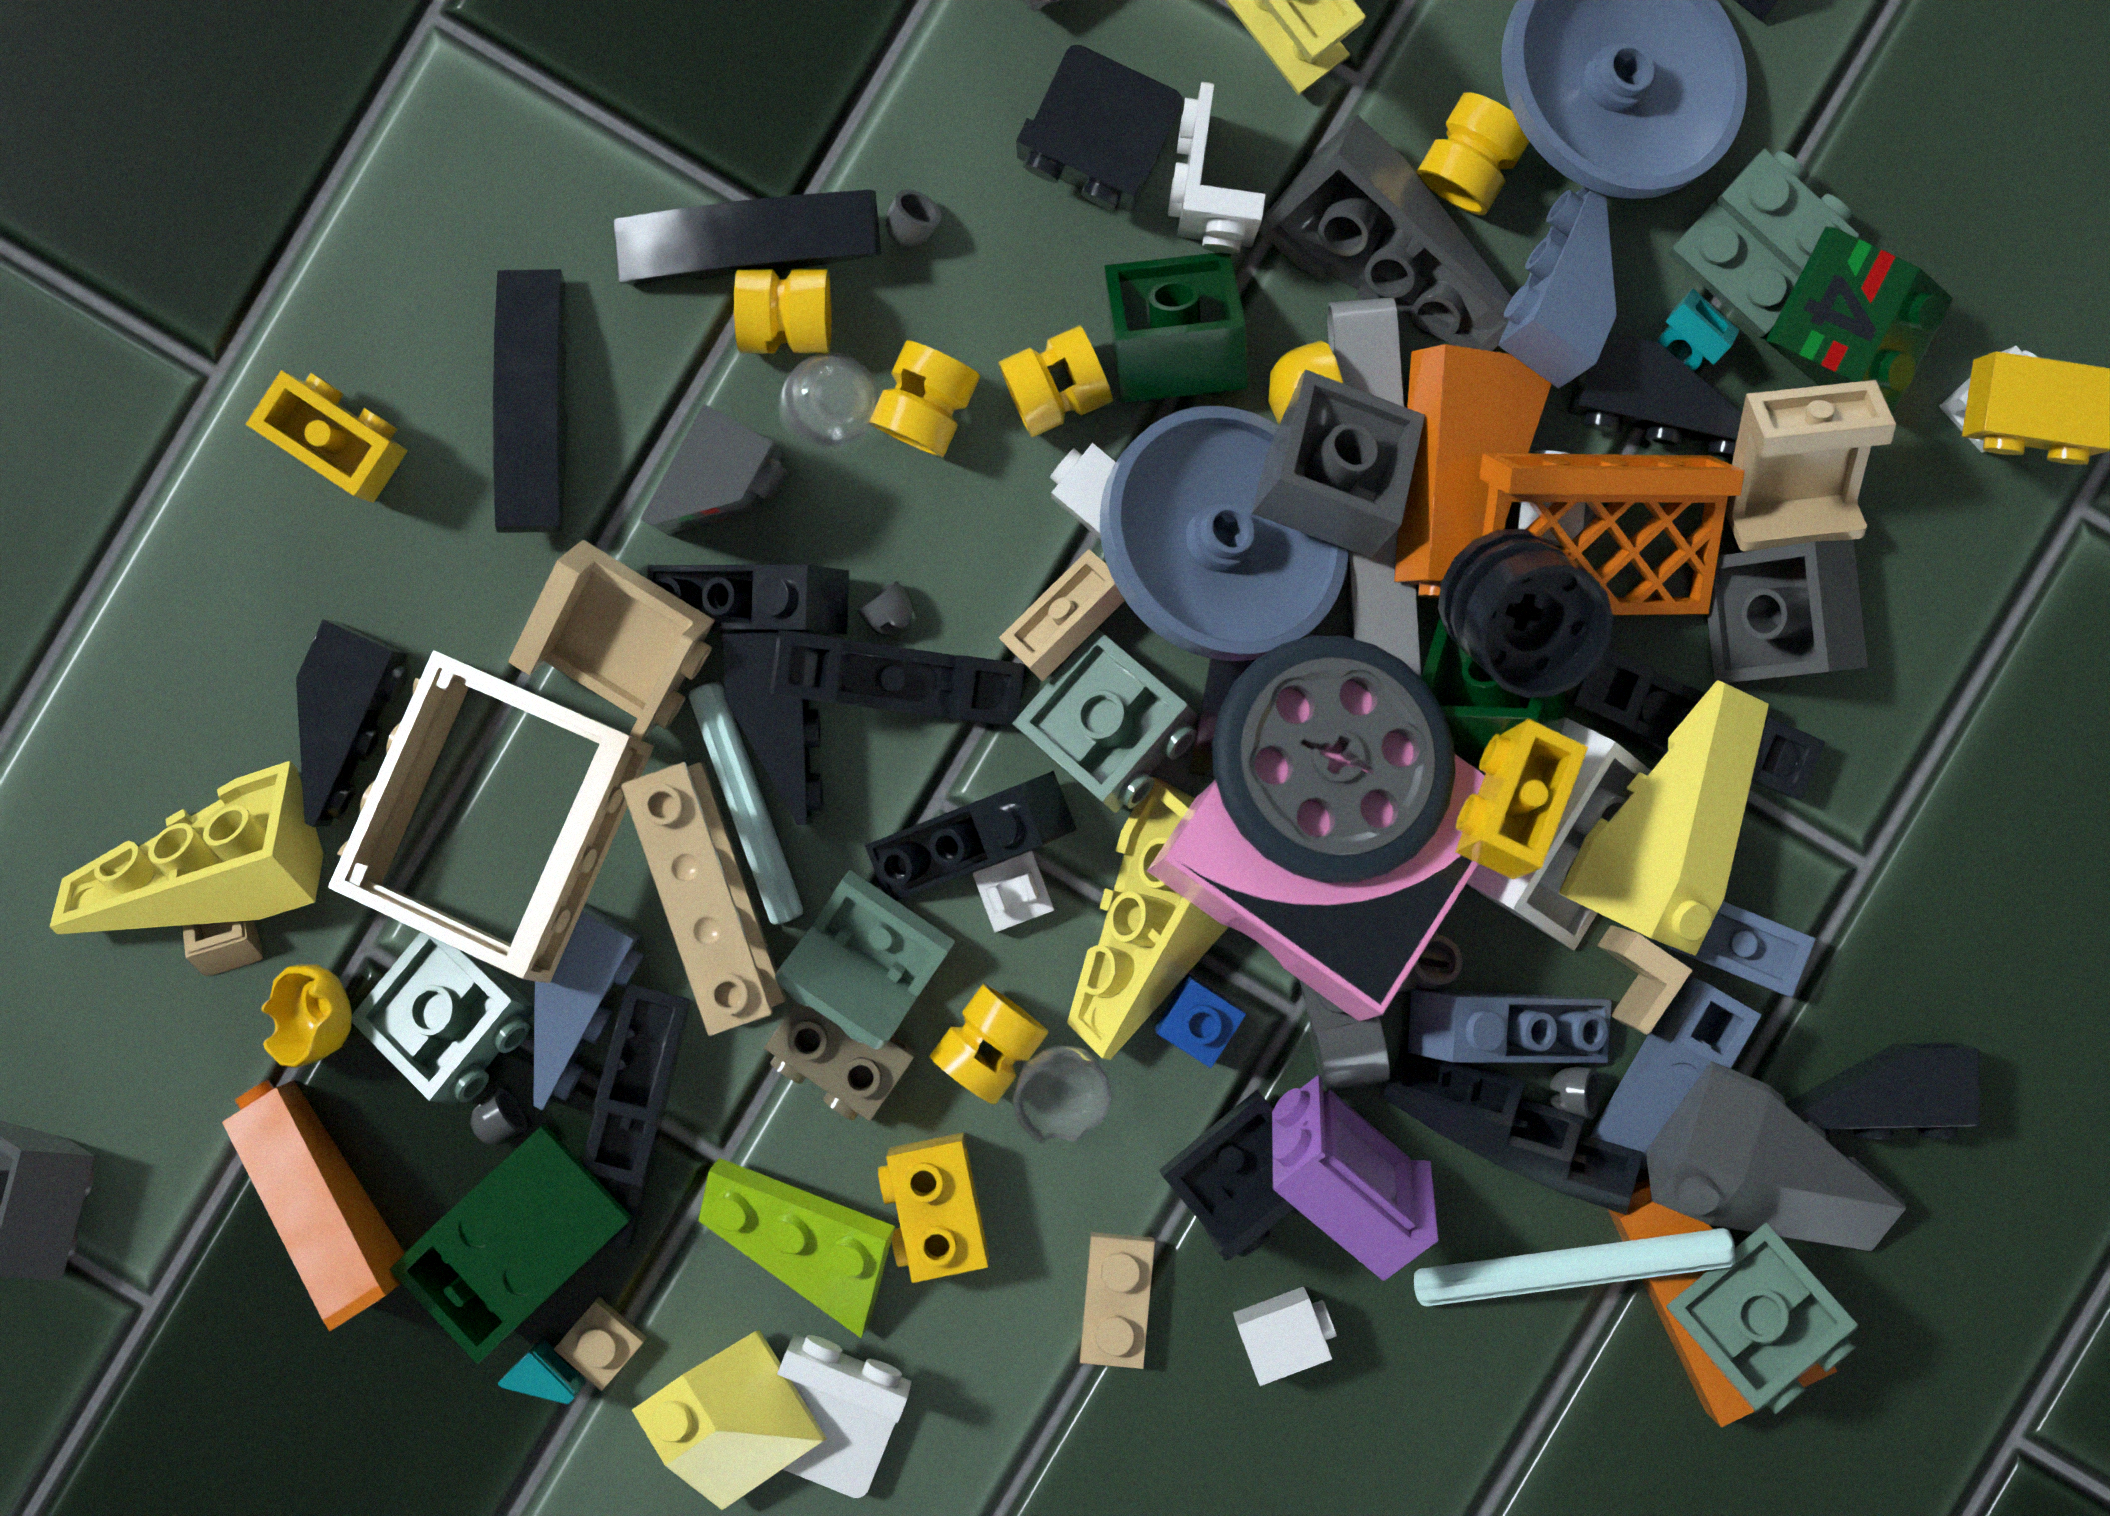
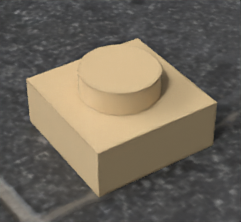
[554,1297,647,1391]

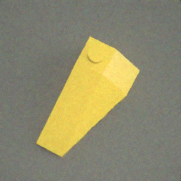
[1559,680,1769,956]
[49,761,324,934]
[1067,777,1228,1060]

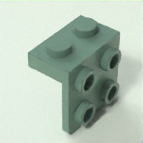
[775,870,955,1050]

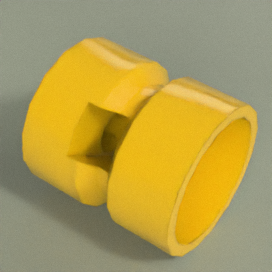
[1416,92,1529,215]
[734,269,832,354]
[998,325,1113,438]
[868,340,981,458]
[929,983,1049,1105]

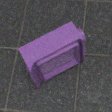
[1272,1074,1438,1281]

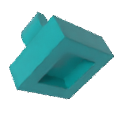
[1657,288,1740,371]

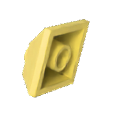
[632,1330,827,1510]

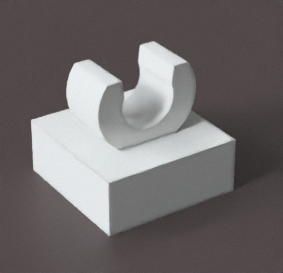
[972,850,1054,932]

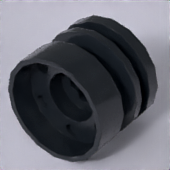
[1438,529,1614,698]

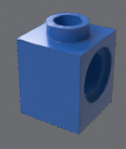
[1154,973,1246,1068]

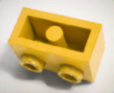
[1962,351,2110,465]
[246,370,408,503]
[1455,719,1588,880]
[878,1132,989,1283]

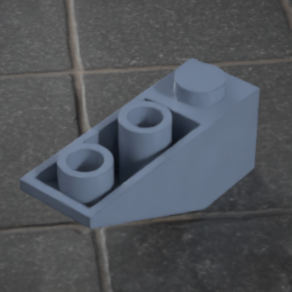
[1498,187,1617,389]
[534,904,644,1110]
[1589,976,1762,1170]
[1407,989,1612,1063]

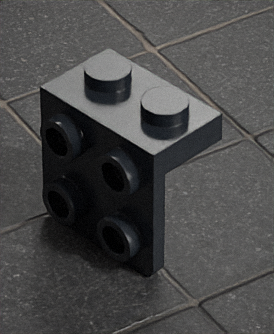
[1016,45,1182,212]
[1159,1089,1301,1261]

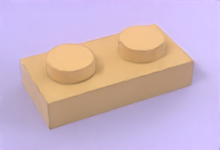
[999,549,1125,682]
[1080,1232,1155,1369]

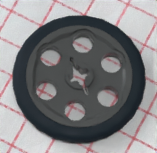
[1212,636,1456,883]

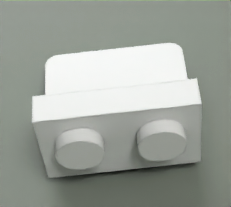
[1168,82,1265,254]
[777,1334,912,1498]

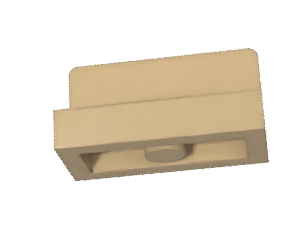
[1597,925,1692,1035]

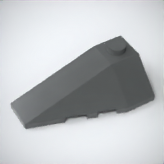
[1258,114,1512,351]
[1646,1061,1906,1251]

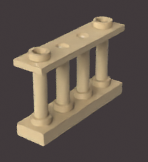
[621,762,787,1036]

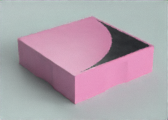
[1147,681,1485,1022]

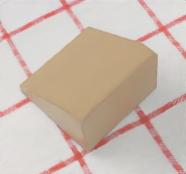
[182,920,263,976]

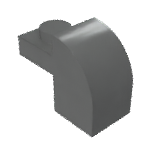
[1299,979,1390,1093]

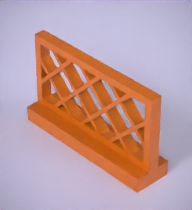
[1479,453,1745,615]

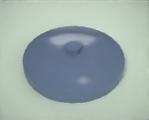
[1501,0,1747,199]
[1100,406,1349,661]

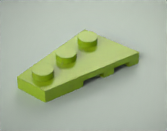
[698,1158,895,1338]

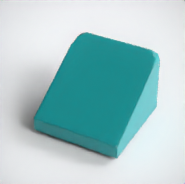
[497,1339,585,1404]

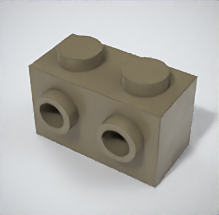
[764,1001,917,1121]

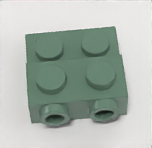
[1667,148,1859,337]
[1012,629,1199,814]
[351,931,535,1107]
[1666,1223,1858,1415]

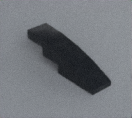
[614,189,881,286]
[493,269,568,533]
[581,983,691,1249]
[1384,1046,1644,1215]

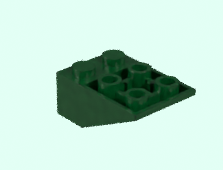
[389,1124,632,1364]

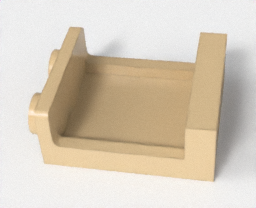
[1725,380,1896,551]
[508,540,715,740]

